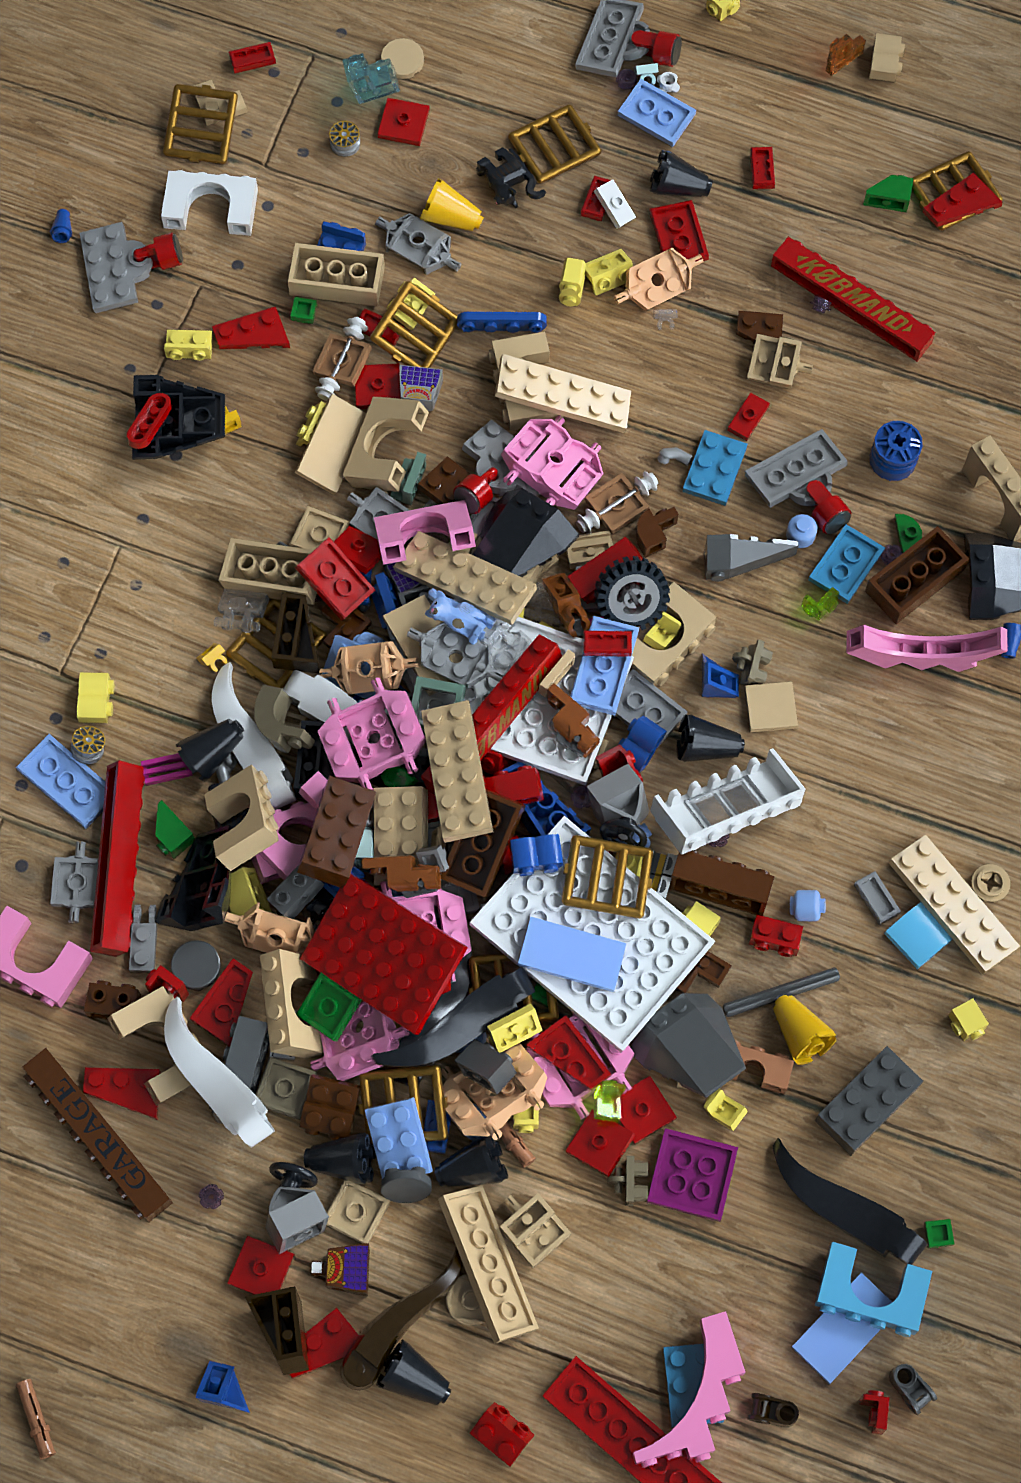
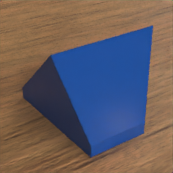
[702,653,739,698]
[196,1361,250,1413]

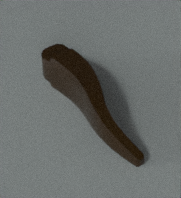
[340,1247,463,1391]

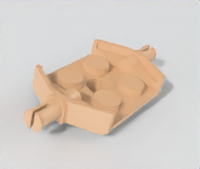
[614,248,704,311]
[319,641,419,694]
[224,902,315,954]

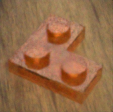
[826,34,866,76]

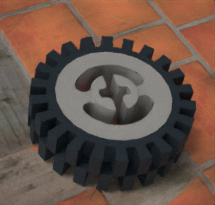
[594,556,670,630]

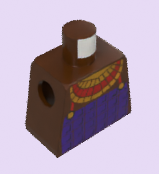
[311,1243,370,1296]

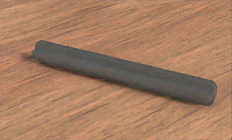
[723,967,840,1017]

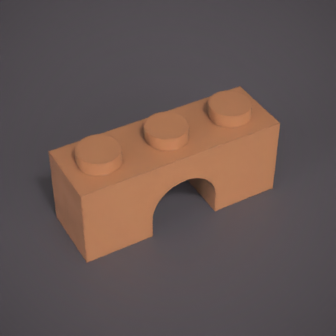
[731,1041,794,1095]

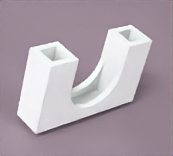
[161,170,258,236]

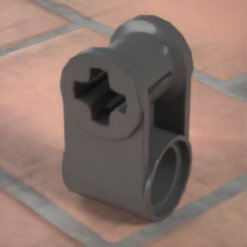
[889,1364,937,1416]

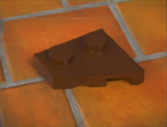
[736,311,783,344]

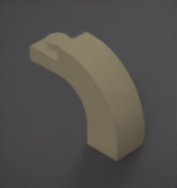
[254,685,315,753]

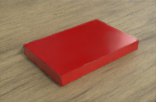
[649,200,709,262]
[294,537,375,621]

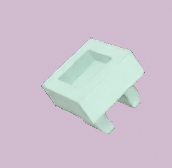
[634,63,659,85]

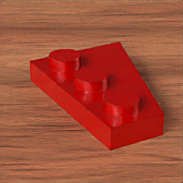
[923,173,1003,227]
[212,306,290,349]
[189,958,253,1047]
[526,1015,611,1091]
[83,1067,161,1120]
[289,1307,359,1379]

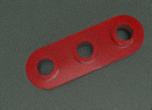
[127,393,172,449]

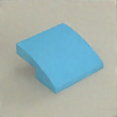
[884,902,953,969]

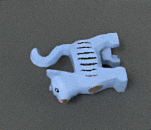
[425,588,496,645]

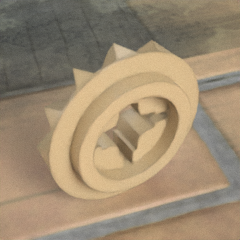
[971,864,1010,903]

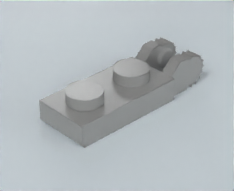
[129,905,157,973]

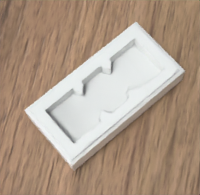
[594,180,636,229]

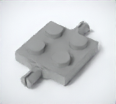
[347,487,414,543]
[50,841,98,923]

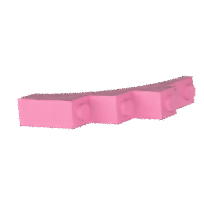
[846,625,1007,672]
[632,1311,746,1468]

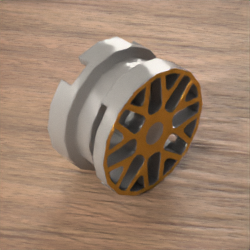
[329,121,360,157]
[70,726,105,764]

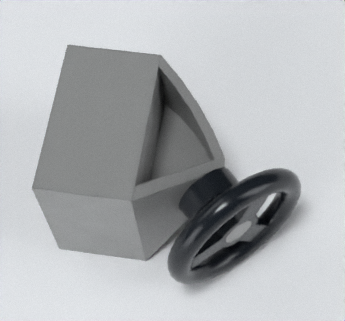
[587,764,649,847]
[265,1162,329,1254]

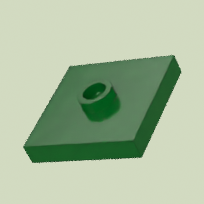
[296,972,362,1042]

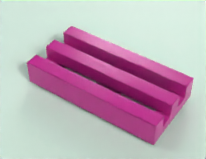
[141,753,193,786]

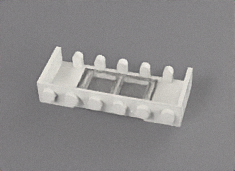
[650,748,806,855]

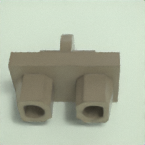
[732,639,773,686]
[607,1156,648,1206]

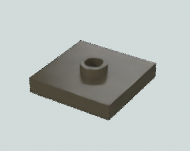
[256,1057,317,1120]

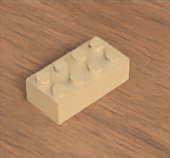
[288,243,385,306]
[219,538,317,605]
[374,786,428,888]

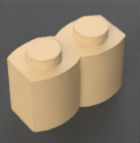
[869,33,905,82]

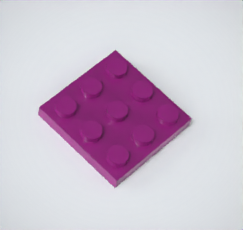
[647,1128,738,1222]

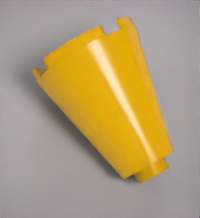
[420,178,484,232]
[773,995,836,1065]

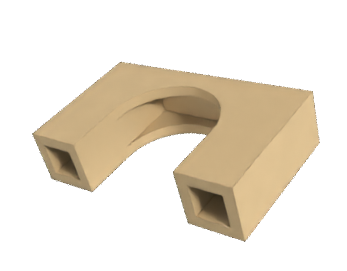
[488,332,563,431]
[343,397,429,492]
[962,435,1021,541]
[630,582,716,686]
[204,764,279,871]
[260,949,324,1059]
[107,986,199,1106]

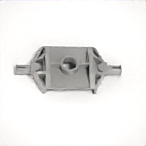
[375,213,462,275]
[407,622,505,689]

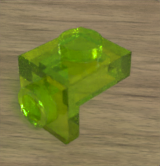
[801,587,840,620]
[594,1080,626,1122]

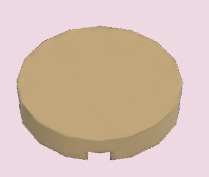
[381,38,424,79]
[446,1274,486,1326]

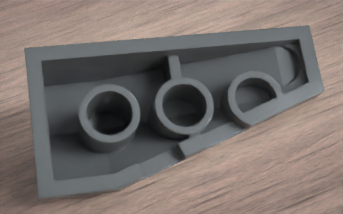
[704,534,798,582]

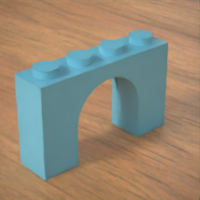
[815,1242,932,1337]

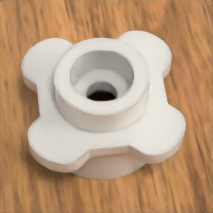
[656,72,680,93]

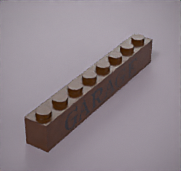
[22,1048,173,1223]

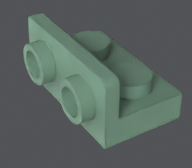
[390,452,426,505]

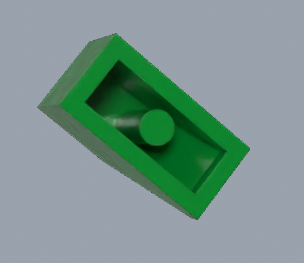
[863,175,914,213]
[155,800,195,859]

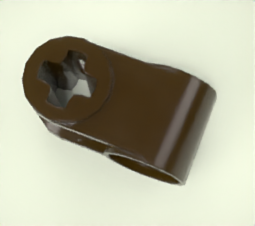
[747,1393,799,1428]

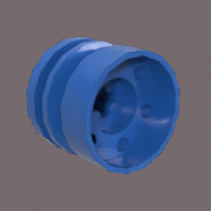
[869,421,923,481]

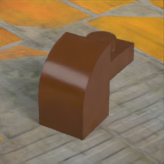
[636,507,679,558]

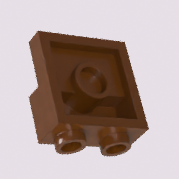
[299,1074,360,1140]

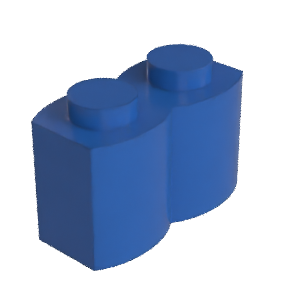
[617,715,667,773]
[509,834,563,876]

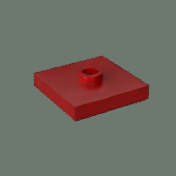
[377,98,430,146]
[355,363,401,409]
[334,526,382,574]
[608,1076,677,1145]
[566,1109,635,1177]
[227,1236,295,1295]

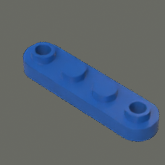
[457,312,547,333]

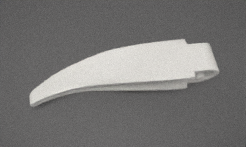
[212,662,297,810]
[283,670,429,756]
[164,996,275,1148]

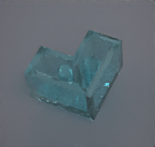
[343,53,400,104]

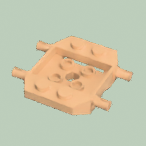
[441,1038,547,1140]

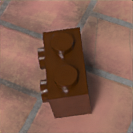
[84,980,141,1020]

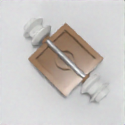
[312,317,372,401]
[576,471,658,535]

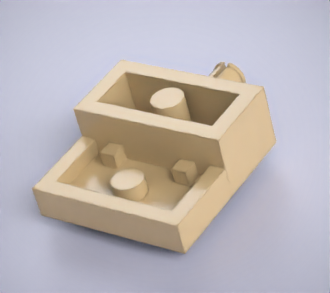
[747,334,813,389]
[500,1193,572,1268]

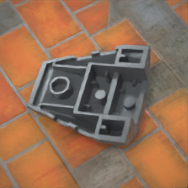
[631,993,746,1098]

